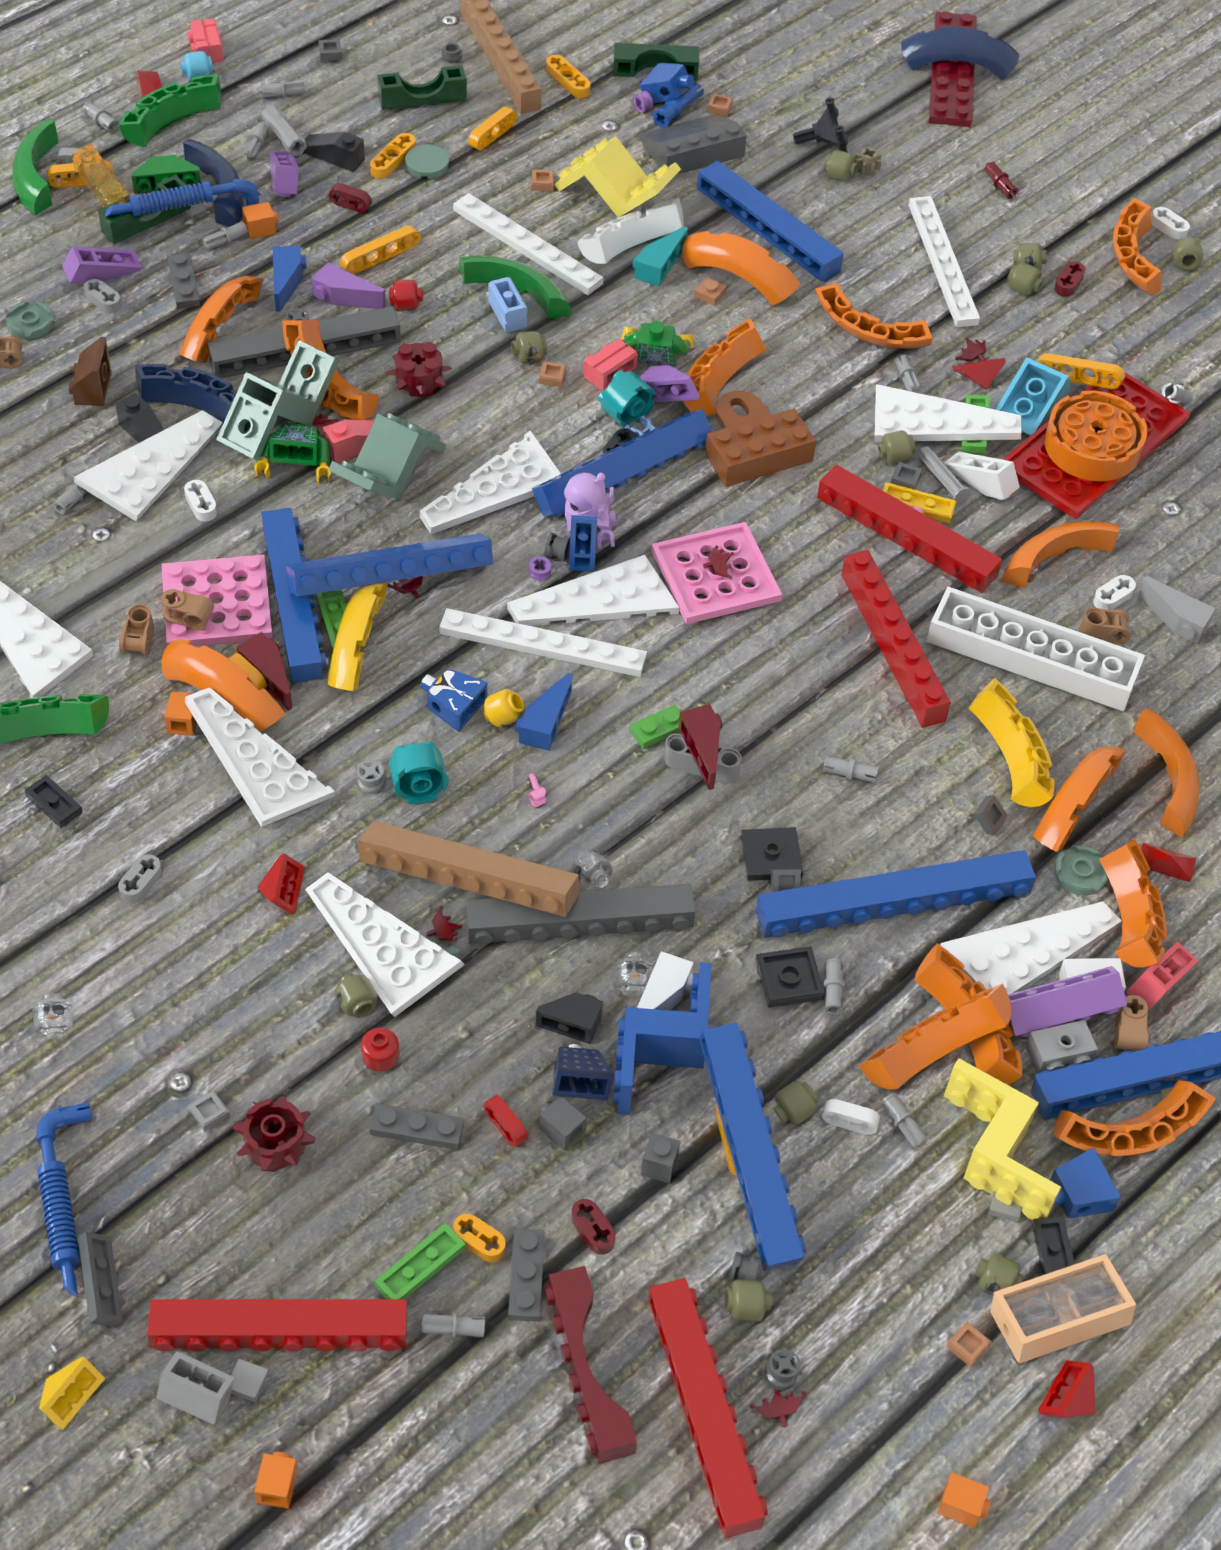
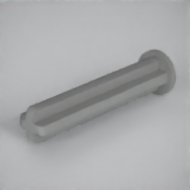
[918,446,971,504]

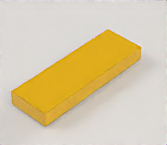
[883,482,957,524]

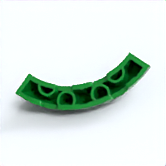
[119,74,221,147]
[12,119,59,215]
[459,256,571,319]
[0,694,109,744]

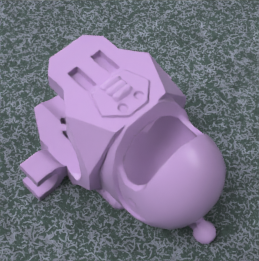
[564,472,617,548]

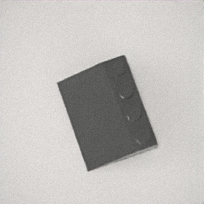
[639,114,747,175]

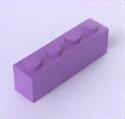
[1008,966,1127,1037]

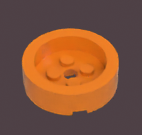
[1044,391,1147,481]

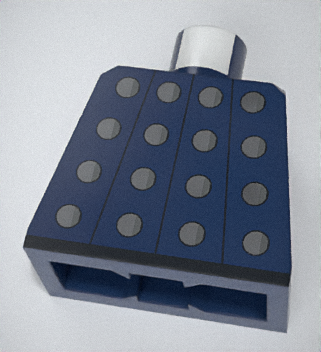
[552,1044,614,1101]

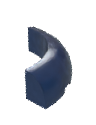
[901,26,1019,80]
[183,139,245,227]
[135,364,251,431]

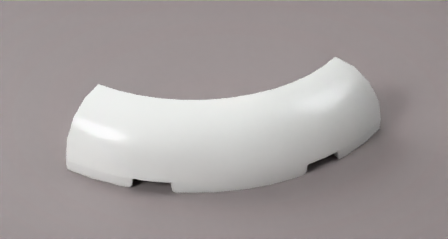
[577,198,684,264]

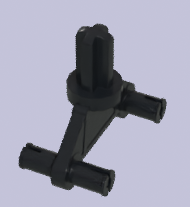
[793,97,848,153]

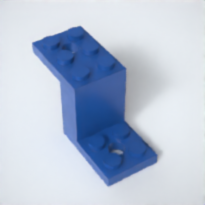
[613,962,711,1115]

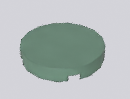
[405,144,449,179]
[6,301,54,340]
[1054,845,1109,896]

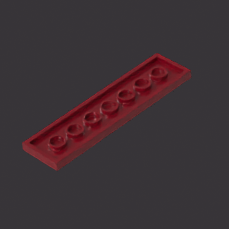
[928,11,977,128]

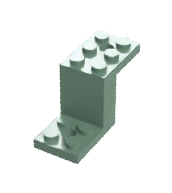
[216,340,340,460]
[328,413,447,501]

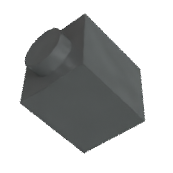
[539,1096,586,1151]
[641,1132,680,1184]

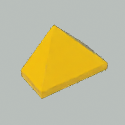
[39,1357,105,1430]

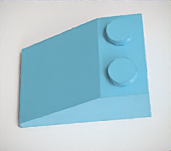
[995,357,1071,436]

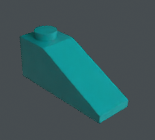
[632,227,688,286]

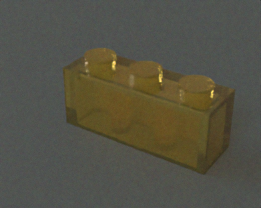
[72,143,129,208]

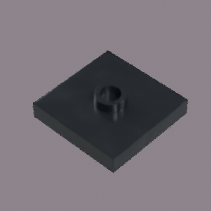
[741,827,803,881]
[755,946,825,1008]

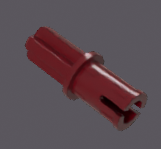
[984,161,1019,199]

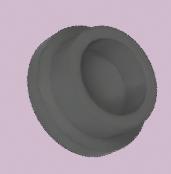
[441,43,463,62]

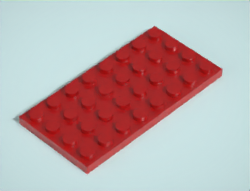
[1002,373,1191,519]

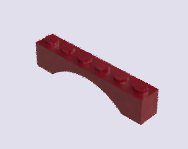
[544,1266,637,1464]

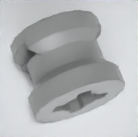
[357,760,385,794]

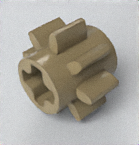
[855,147,882,175]

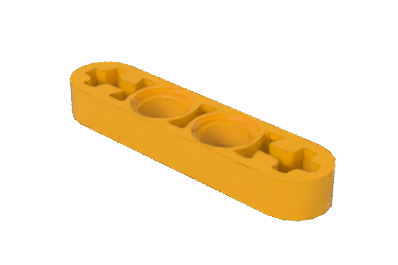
[340,225,421,274]
[1037,353,1125,389]

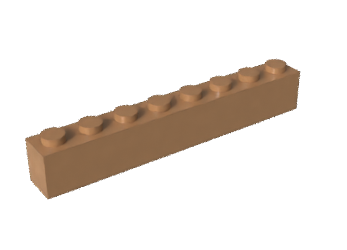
[461,0,541,114]
[358,821,579,917]

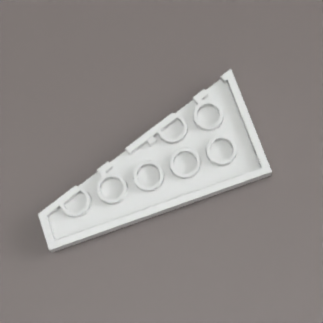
[875,384,1021,442]
[74,410,223,522]
[420,431,561,534]
[507,555,679,626]
[0,581,93,698]
[185,687,335,827]
[305,873,465,1017]
[940,902,1122,995]

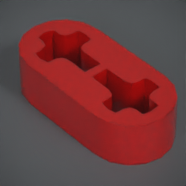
[483,1095,528,1147]

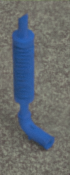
[105,179,261,217]
[36,1102,92,1297]

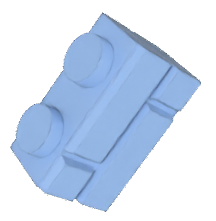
[488,277,527,333]

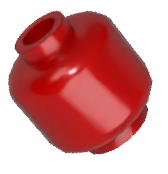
[389,280,424,311]
[361,1027,400,1072]

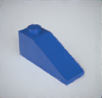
[273,246,307,312]
[569,515,597,572]
[516,673,573,751]

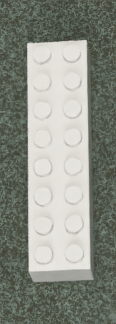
[926,587,1145,712]

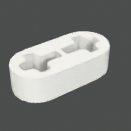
[1151,207,1190,240]
[184,480,217,522]
[1093,575,1136,610]
[822,1099,880,1135]

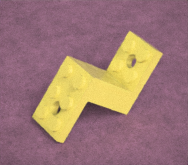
[554,136,681,218]
[944,1059,1061,1220]

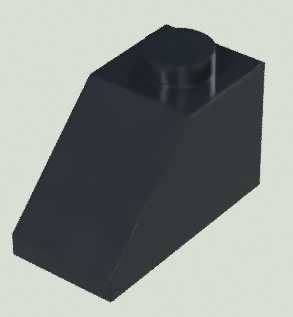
[115,393,164,443]
[536,992,603,1044]

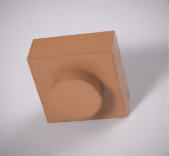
[695,277,727,306]

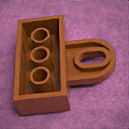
[705,391,816,487]

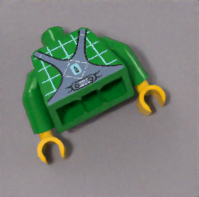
[621,321,694,367]
[254,424,331,483]

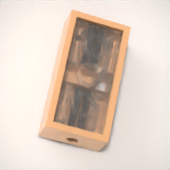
[990,1254,1136,1364]

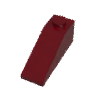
[237,632,292,711]
[678,704,722,790]

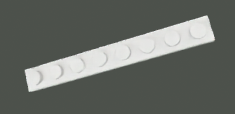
[453,193,603,295]
[909,196,980,327]
[439,608,647,677]

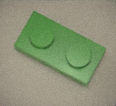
[630,704,681,749]

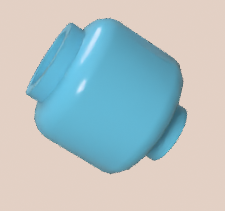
[180,51,213,81]

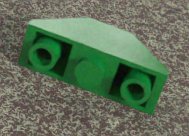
[131,155,201,194]

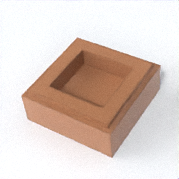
[707,94,733,117]
[531,170,554,191]
[539,361,567,387]
[946,1321,992,1367]

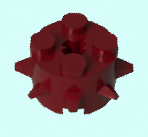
[386,342,452,397]
[233,1096,316,1172]

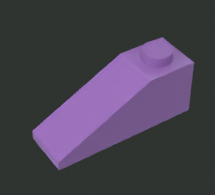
[269,150,299,197]
[62,247,142,284]
[311,263,386,309]
[640,365,700,402]

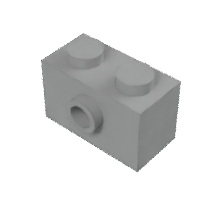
[1026,1020,1098,1074]
[156,1351,235,1425]

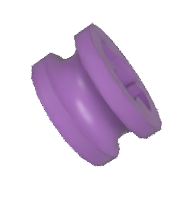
[633,91,653,113]
[528,556,551,581]

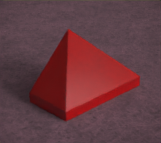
[136,71,162,98]
[953,358,1006,390]
[1141,842,1196,882]
[257,853,305,915]
[1038,1360,1095,1418]

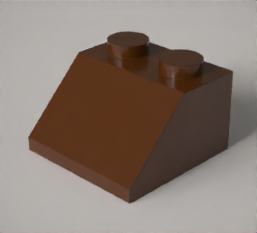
[69,337,112,407]

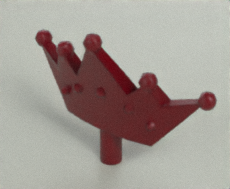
[955,337,986,362]
[313,413,339,437]
[703,545,734,580]
[387,576,422,598]
[426,906,462,942]
[750,1388,806,1428]

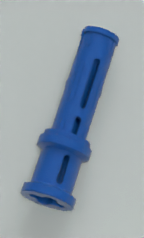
[653,83,704,128]

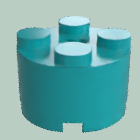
[598,370,656,428]
[389,741,449,805]

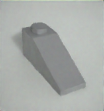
[1139,576,1216,644]

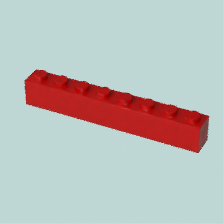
[817,464,1002,593]
[841,550,951,728]
[648,1278,768,1539]
[147,1299,407,1352]

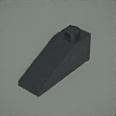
[303,132,365,173]

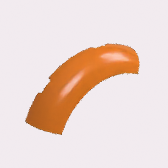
[1113,198,1161,295]
[682,231,801,306]
[179,276,264,363]
[815,283,932,349]
[683,318,767,416]
[282,320,379,420]
[1001,521,1120,588]
[161,640,286,732]
[1133,707,1200,838]
[1033,745,1126,852]
[1099,839,1167,968]
[914,943,1022,1085]
[859,984,1011,1090]
[1054,1080,1216,1156]

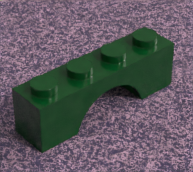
[613,43,699,80]
[377,65,467,110]
[98,175,191,244]

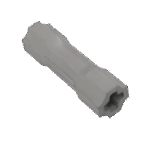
[261,104,307,157]

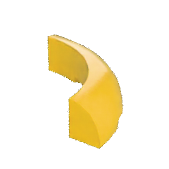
[327,582,388,691]
[968,678,1055,807]

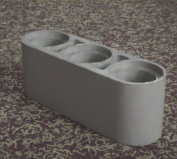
[664,733,742,783]

